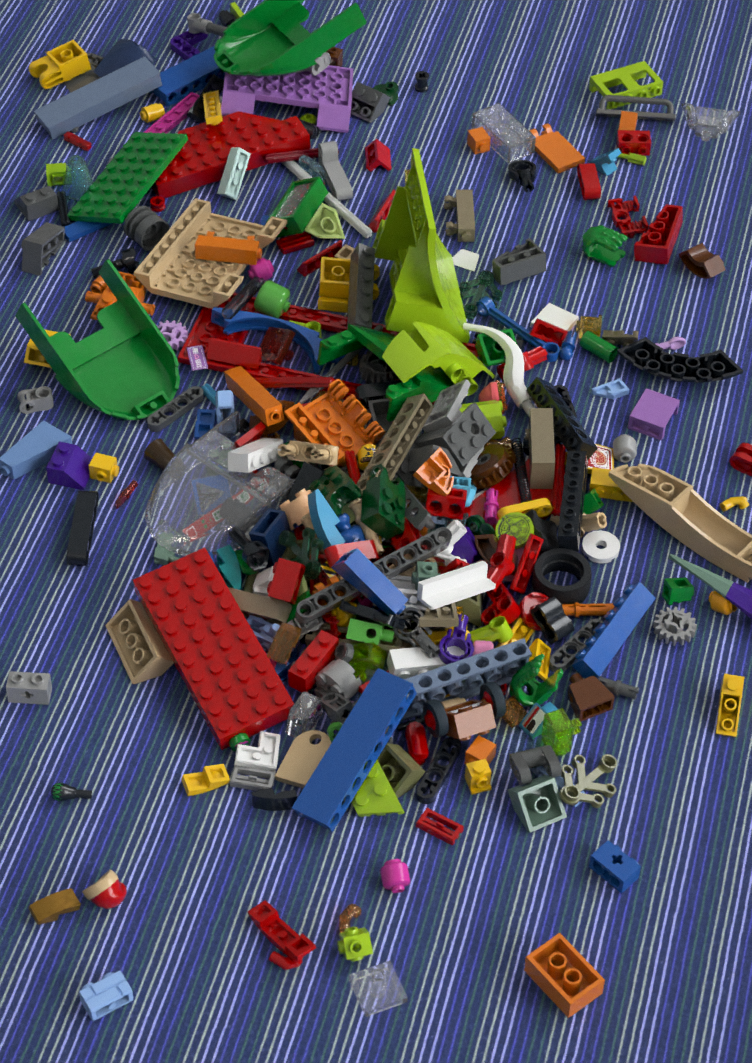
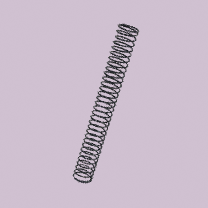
[221,277,264,319]

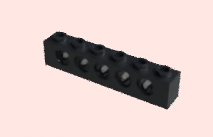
[526,377,598,460]
[558,451,588,552]

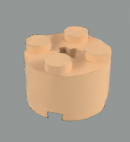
[279,488,312,531]

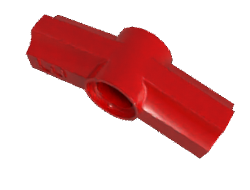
[496,346,548,381]
[487,534,517,594]

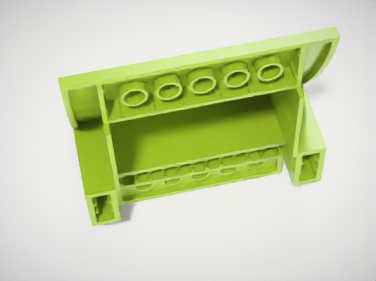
[372,148,470,343]

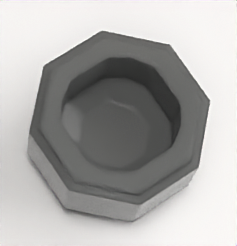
[334,642,354,663]

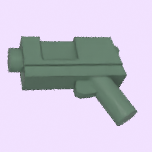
[154,533,180,565]

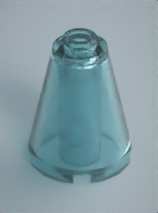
[63,155,94,202]

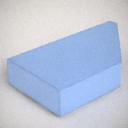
[591,378,630,400]

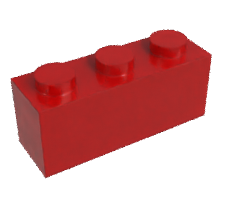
[288,630,339,694]

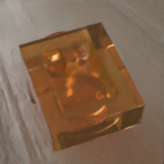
[502,696,527,728]

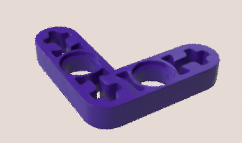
[170,30,209,60]

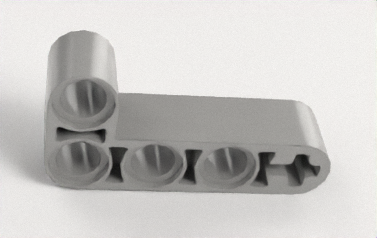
[318,140,353,201]

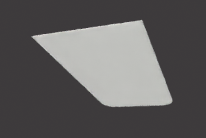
[452,249,479,272]

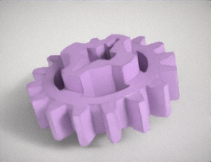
[156,320,188,351]

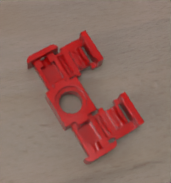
[607,195,649,238]

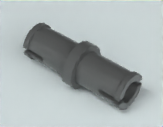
[598,676,639,700]

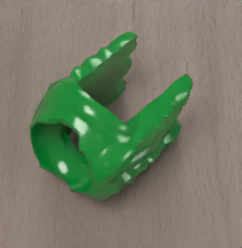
[582,225,628,267]
[510,654,563,708]

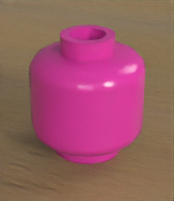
[248,258,274,283]
[380,859,411,893]

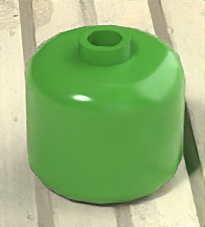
[254,280,290,318]

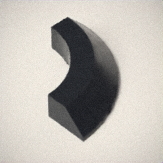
[617,337,743,383]

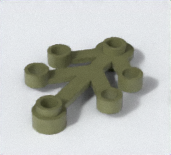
[559,754,617,808]

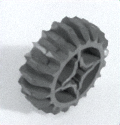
[359,351,400,384]

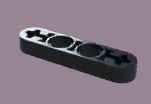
[417,737,461,804]

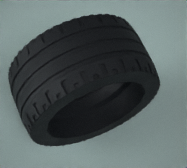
[532,548,592,604]

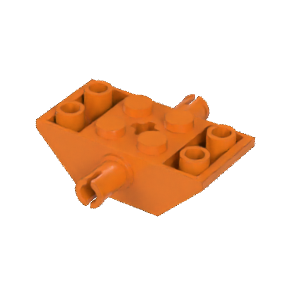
[85,271,155,320]

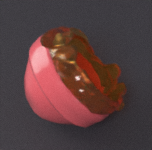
[478,380,508,413]

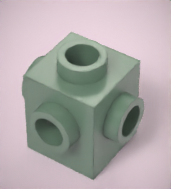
[411,561,441,590]

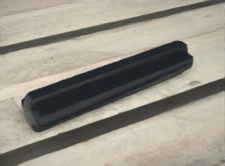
[57,191,70,227]

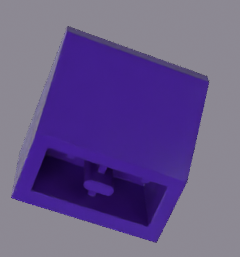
[451,526,481,564]

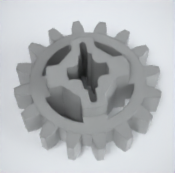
[653,607,697,646]

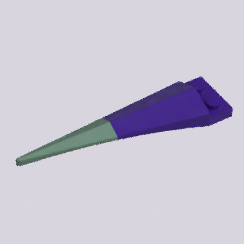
[668,554,752,619]

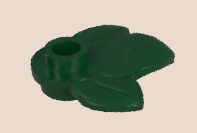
[373,81,399,106]
[466,515,497,537]

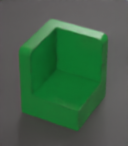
[583,489,604,515]

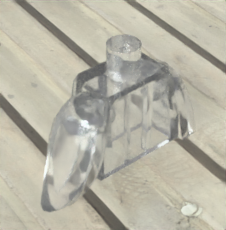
[681,103,740,141]

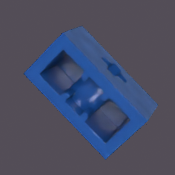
[589,840,641,894]

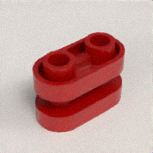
[729,443,752,476]

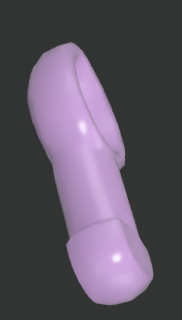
[655,337,686,350]

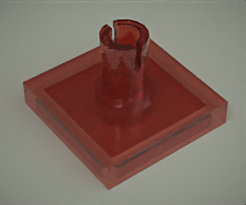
[260,327,296,365]

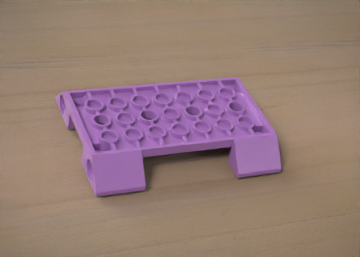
[221,65,353,133]

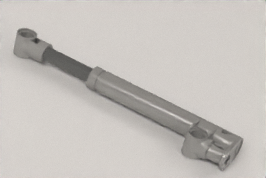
[187,13,331,75]

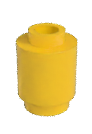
[140,103,165,123]

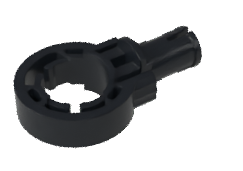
[508,160,536,192]

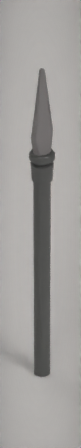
[299,325,383,404]

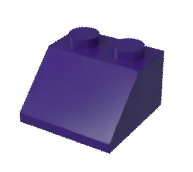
[46,441,92,490]

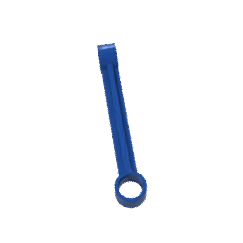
[475,297,560,362]

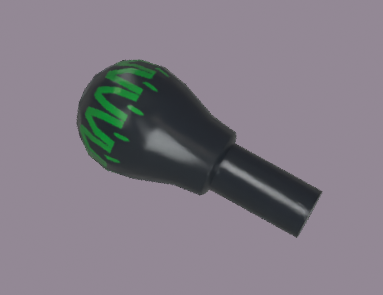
[50,782,92,801]

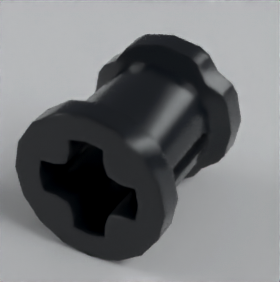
[415,71,429,92]

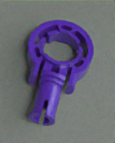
[438,614,474,665]

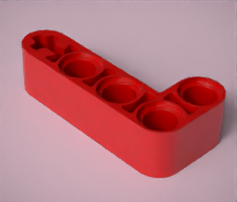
[476,560,521,625]

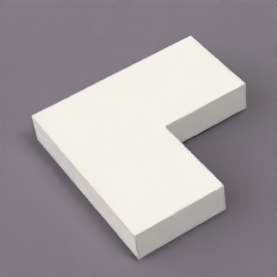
[234,731,281,772]

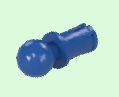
[559,331,578,361]

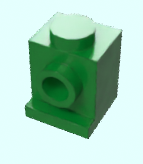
[662,577,694,605]

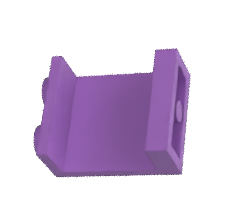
[628,388,680,441]

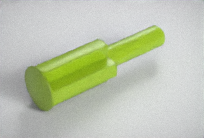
[617,153,647,166]

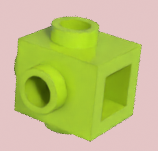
[337,927,373,961]

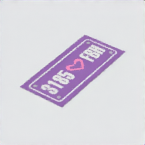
[186,345,208,371]

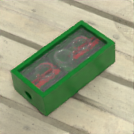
[266,176,328,238]

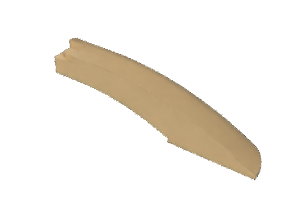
[608,464,752,583]

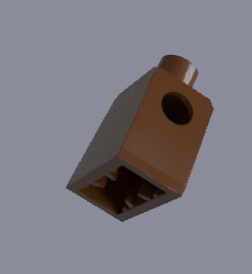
[568,673,615,722]

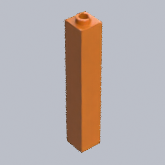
[224,366,285,426]

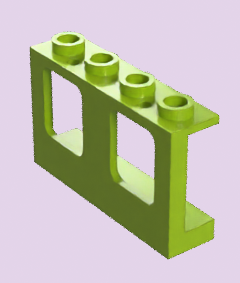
[589,61,663,109]

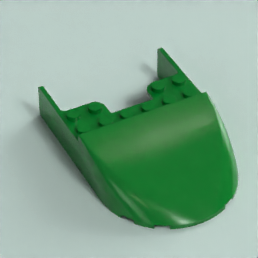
[213,0,366,77]
[15,259,180,420]

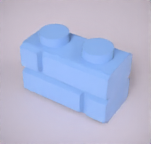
[79,970,133,1021]

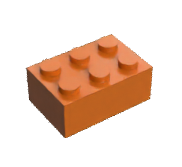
[524,933,605,1018]

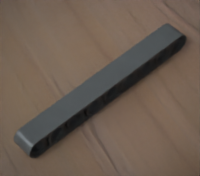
[295,527,452,624]

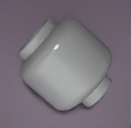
[613,434,637,463]

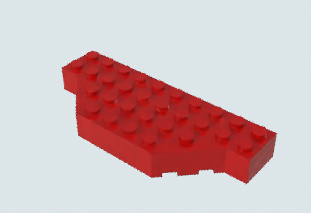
[151,111,311,199]

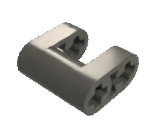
[509,745,562,785]

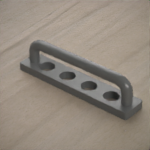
[595,95,676,122]
[392,474,435,531]

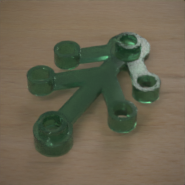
[459,270,503,319]
[279,527,324,580]

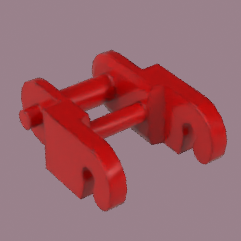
[322,614,341,637]

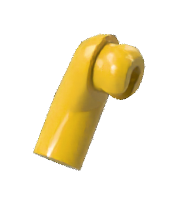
[720,496,749,511]

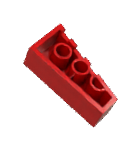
[634,204,683,265]

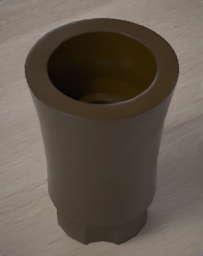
[144,438,185,478]

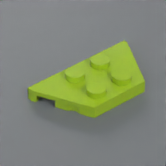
[352,760,405,817]

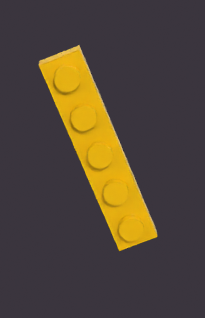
[203,90,223,125]

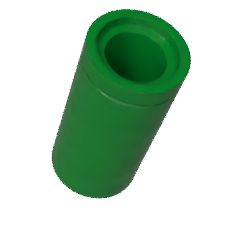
[579,331,618,363]

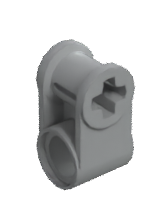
[17,386,54,414]

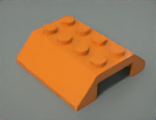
[284,379,386,467]

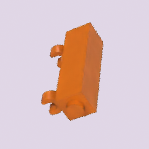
[195,231,262,265]

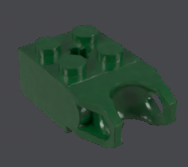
[361,464,406,540]
[307,465,362,517]

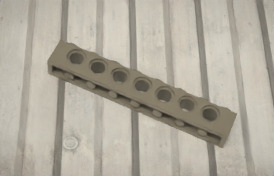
[350,393,434,503]

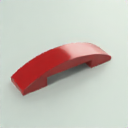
[247,900,316,960]

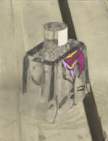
[286,691,323,738]

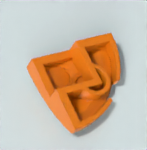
[413,447,454,497]

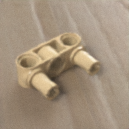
[278,440,339,466]

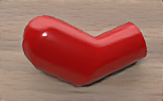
[269,951,303,970]

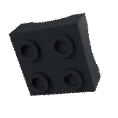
[526,509,559,554]

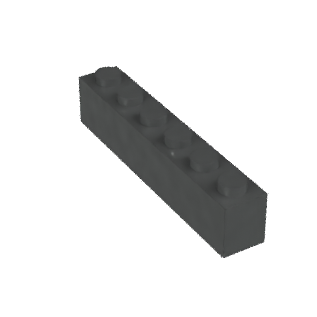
[347,243,375,329]

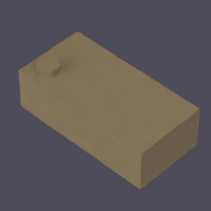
[525,408,555,489]

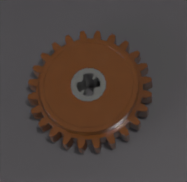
[469,444,516,489]

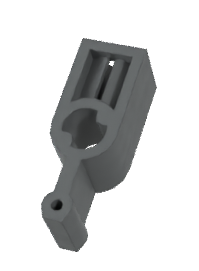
[314,687,353,724]

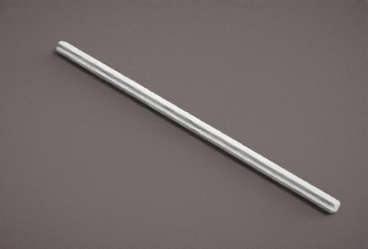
[220,96,372,238]

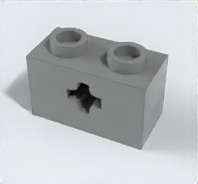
[6,671,52,705]

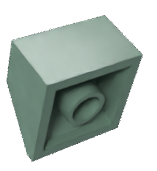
[508,775,567,833]

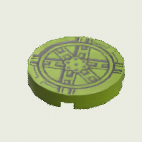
[496,512,534,549]

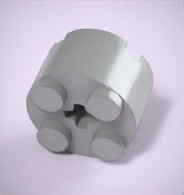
[315,659,362,700]

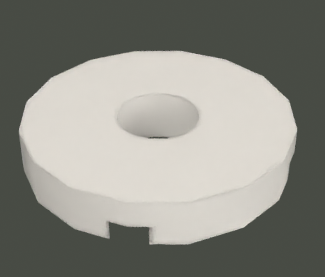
[581,530,620,563]

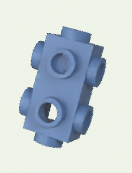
[247,615,287,653]

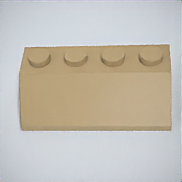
[105,599,174,684]

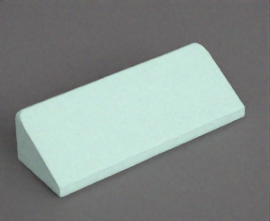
[217,147,250,200]

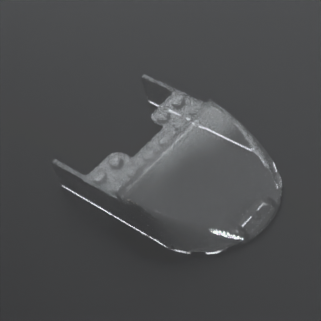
[145,410,321,556]

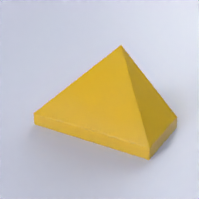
[529,638,551,681]

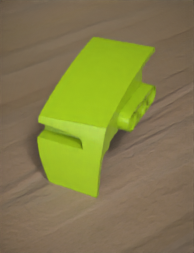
[382,321,496,396]

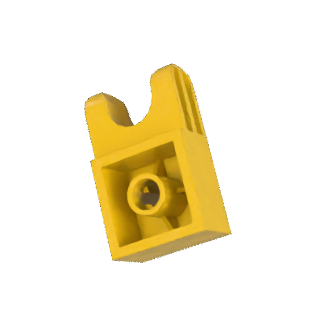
[28,40,91,89]
[319,257,380,300]

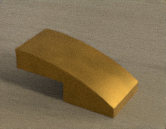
[28,888,81,925]

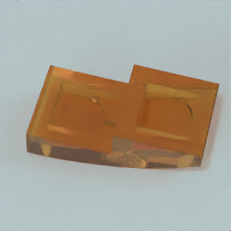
[267,622,302,665]

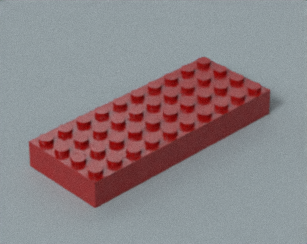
[133,547,296,750]

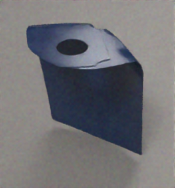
[93,39,156,78]

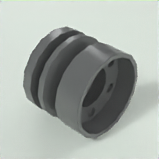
[123,206,169,251]

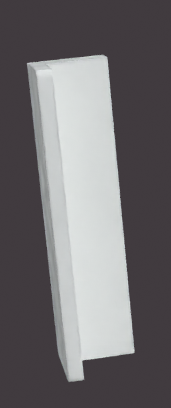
[417,561,496,610]

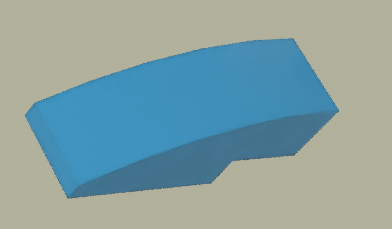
[308,489,346,549]

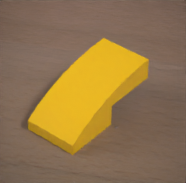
[181,764,230,796]

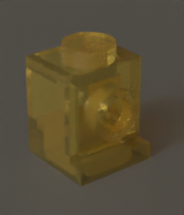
[576,315,602,338]

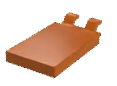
[528,123,585,173]

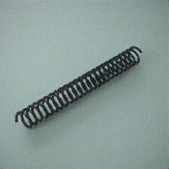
[511,438,532,512]

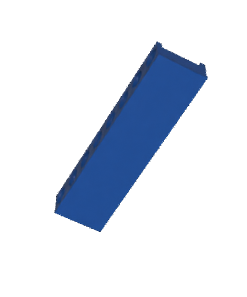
[148,46,225,107]
[292,668,417,832]

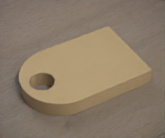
[275,730,331,788]

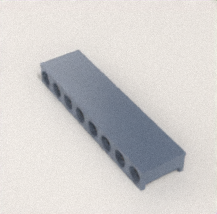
[34,56,162,140]
[395,638,532,722]

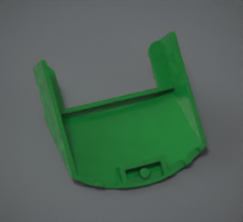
[317,324,454,422]

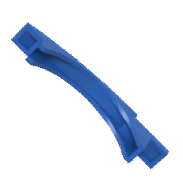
[211,307,347,373]

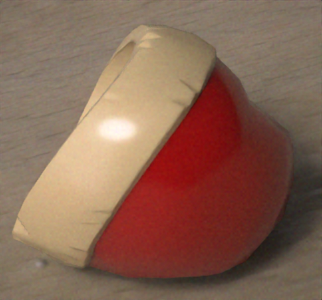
[82,869,127,909]

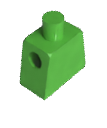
[346,616,395,645]

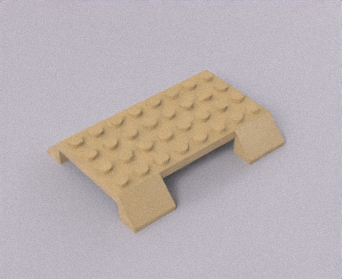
[134,198,287,308]

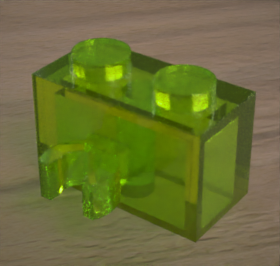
[348,642,386,681]
[541,708,582,756]

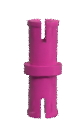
[484,488,499,525]

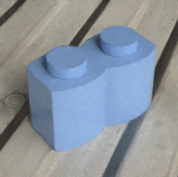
[215,390,235,432]

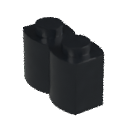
[530,597,575,644]

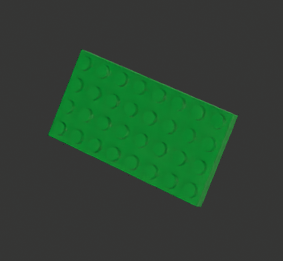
[67,132,189,224]

